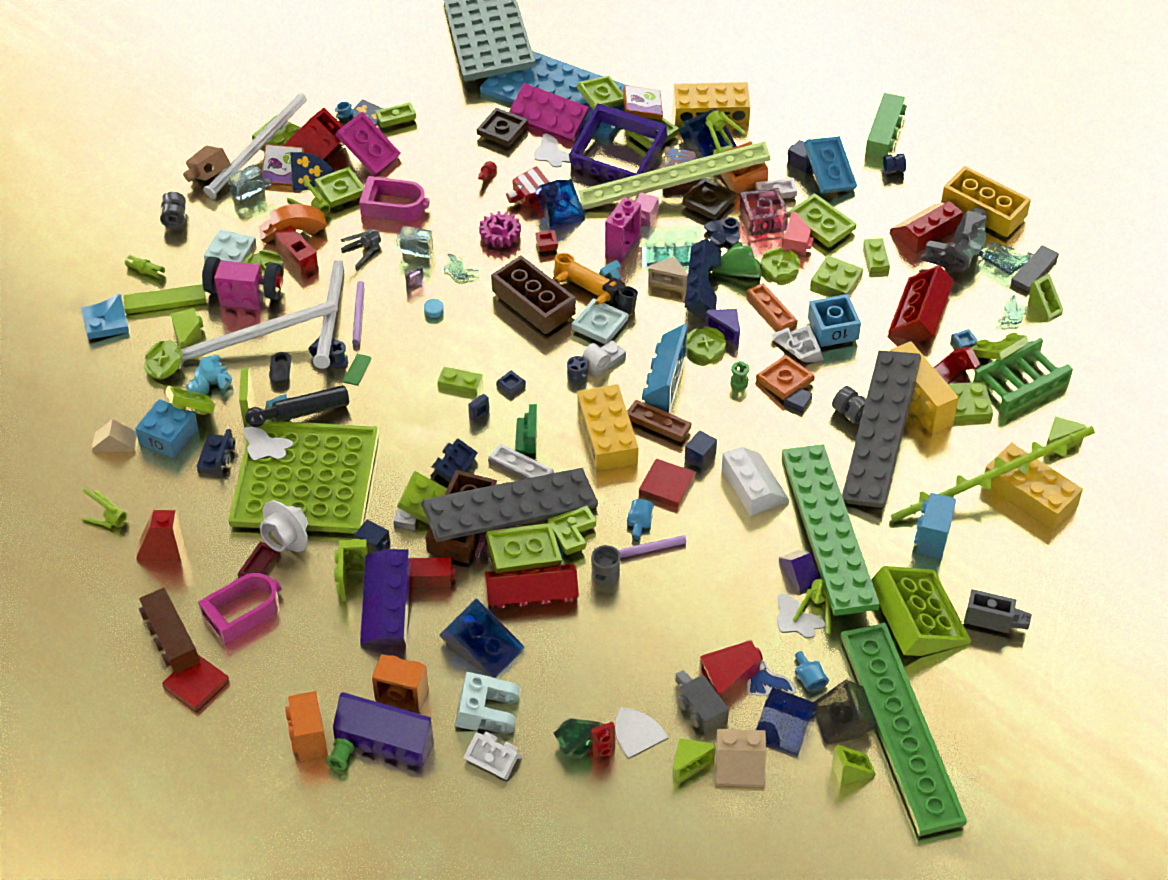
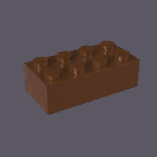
[491,255,576,334]
[425,470,498,563]

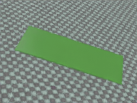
[343,353,372,385]

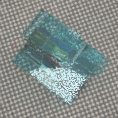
[229,163,272,201]
[396,226,434,259]

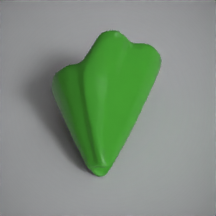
[712,242,761,278]

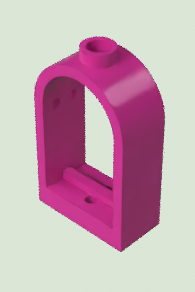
[359,176,430,222]
[198,573,282,644]

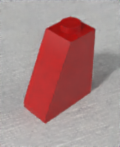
[136,510,184,561]
[699,640,763,702]

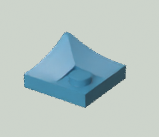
[81,293,129,339]

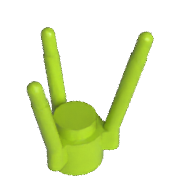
[705,111,745,153]
[286,179,331,216]
[82,488,127,529]
[793,579,831,635]

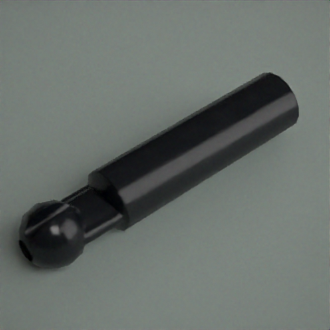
[245,385,350,427]

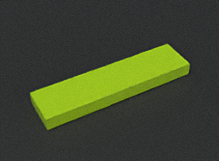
[123,284,207,314]

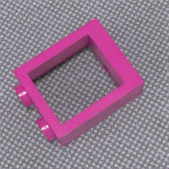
[605,197,641,262]

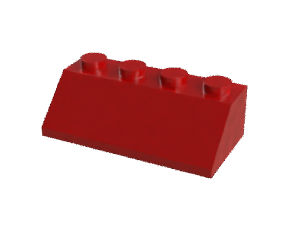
[888,264,954,343]
[485,563,579,608]

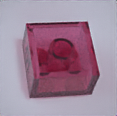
[739,187,788,236]

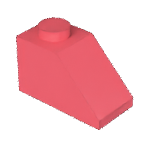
[783,212,813,257]

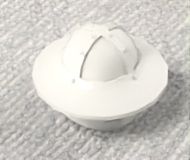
[260,500,309,552]

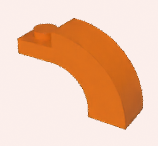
[258,204,327,243]

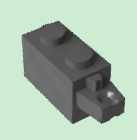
[964,589,1032,633]
[675,670,729,734]

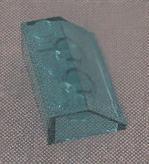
[641,226,702,267]

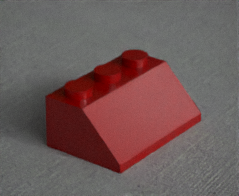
[890,201,963,253]

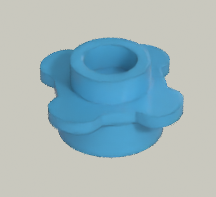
[335,101,355,119]

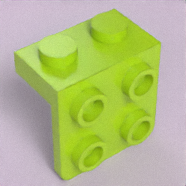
[334,539,368,602]

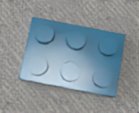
[804,136,858,193]

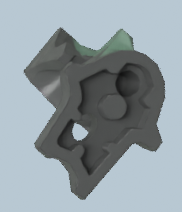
[920,208,987,274]

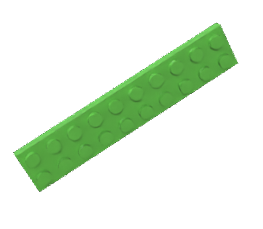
[782,444,880,616]
[841,623,967,836]

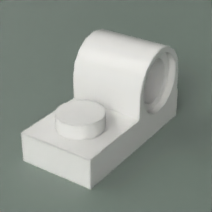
[582,340,626,377]

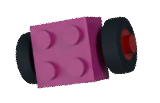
[202,257,283,310]

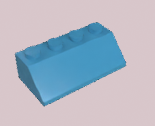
[642,324,687,413]

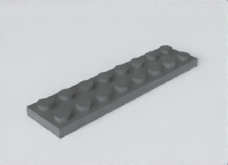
[842,350,921,508]
[421,467,599,542]

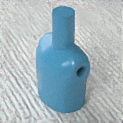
[627,499,654,540]
[795,651,829,692]

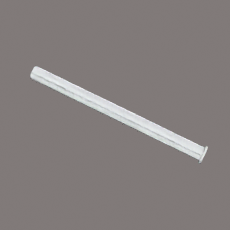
[203,93,307,199]
[313,260,344,369]
[181,300,338,364]

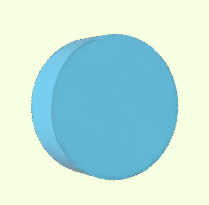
[423,298,444,318]

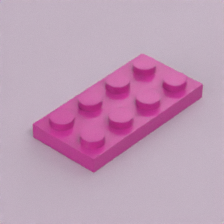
[509,83,590,142]

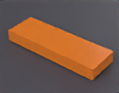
[746,283,798,331]

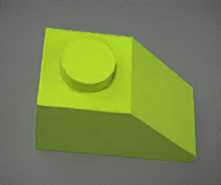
[170,308,204,349]

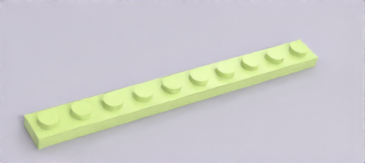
[578,141,771,210]

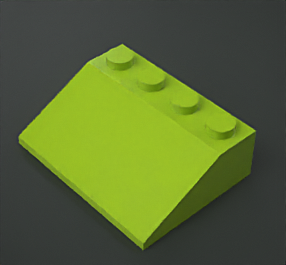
[871,565,971,656]

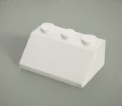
[721,446,790,516]

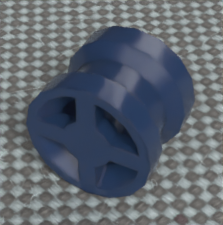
[567,356,588,382]

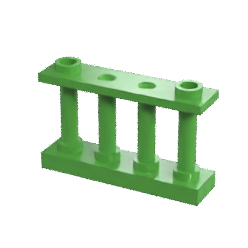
[973,337,1073,416]

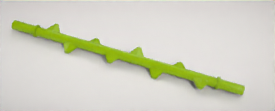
[890,425,1095,523]

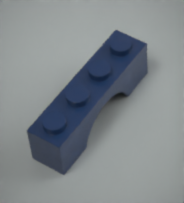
[684,238,722,320]

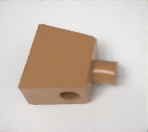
[183,145,232,183]

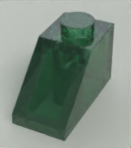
[553,718,604,760]

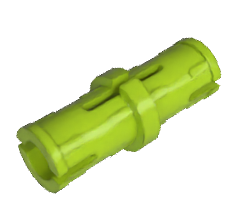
[125,254,165,279]

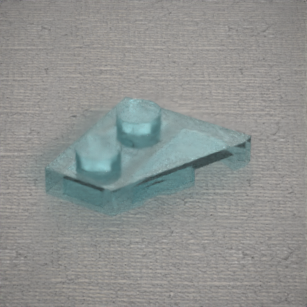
[978,242,1033,275]

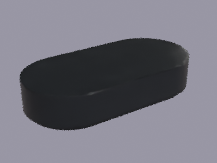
[269,352,292,388]

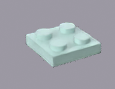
[203,229,256,263]
[572,298,628,344]

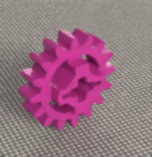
[479,211,522,247]

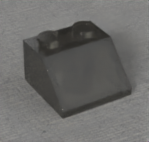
[811,679,878,744]

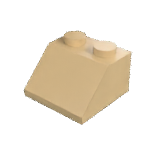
[716,729,766,788]

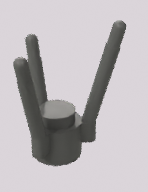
[340,228,382,268]

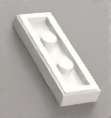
[488,444,554,479]

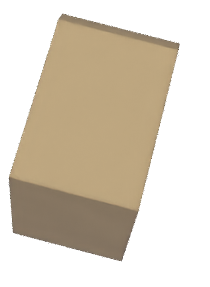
[648,256,688,290]
[92,419,138,452]

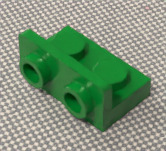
[515,404,538,453]

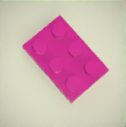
[335,112,402,176]

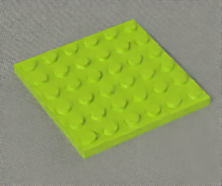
[229,421,379,533]

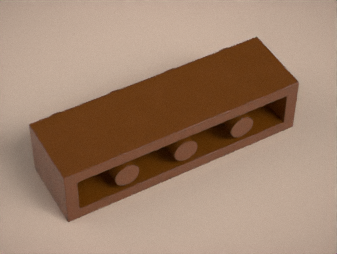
[138,587,201,674]

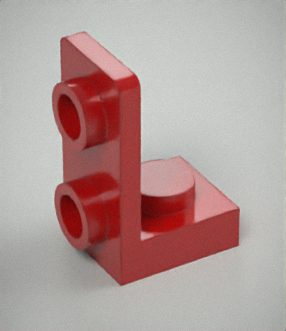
[933,347,981,383]
[582,722,615,758]

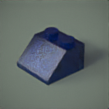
[756,687,817,756]

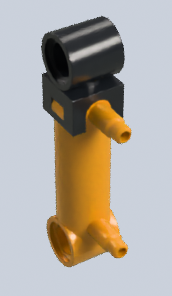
[553,253,638,314]

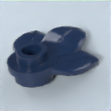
[703,217,740,245]

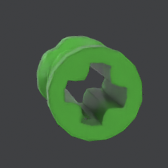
[730,361,750,389]
[325,738,354,770]

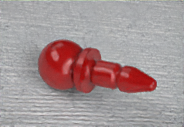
[478,161,498,180]

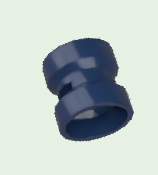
[883,153,907,174]

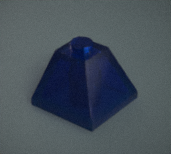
[536,179,585,228]

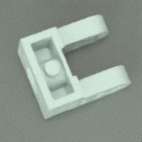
[454,672,520,734]

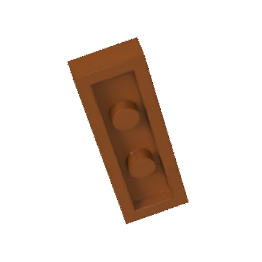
[627,399,692,442]

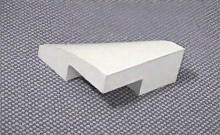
[771,325,824,362]

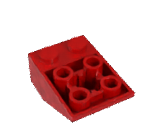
[283,107,344,161]

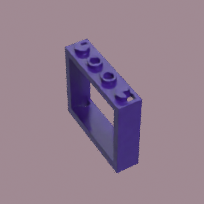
[569,103,668,181]

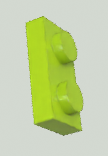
[375,102,417,128]
[863,238,890,273]
[437,366,483,395]

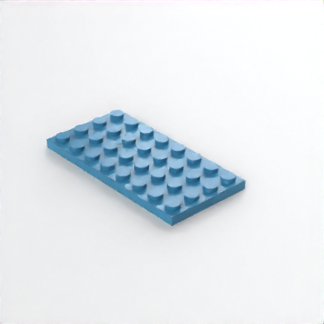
[480,50,629,140]

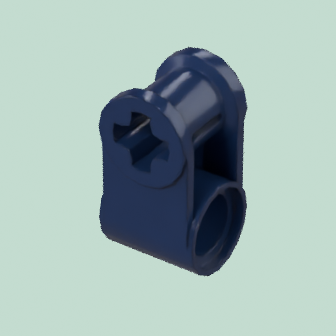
[308,336,349,368]

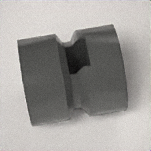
[160,191,186,229]
[832,385,866,425]
[591,545,621,587]

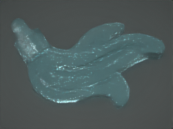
[443,253,480,280]
[997,295,1027,325]

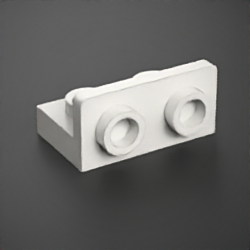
[463,731,523,780]

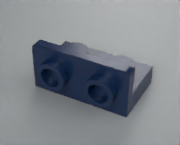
[196,429,236,475]
[430,438,478,482]

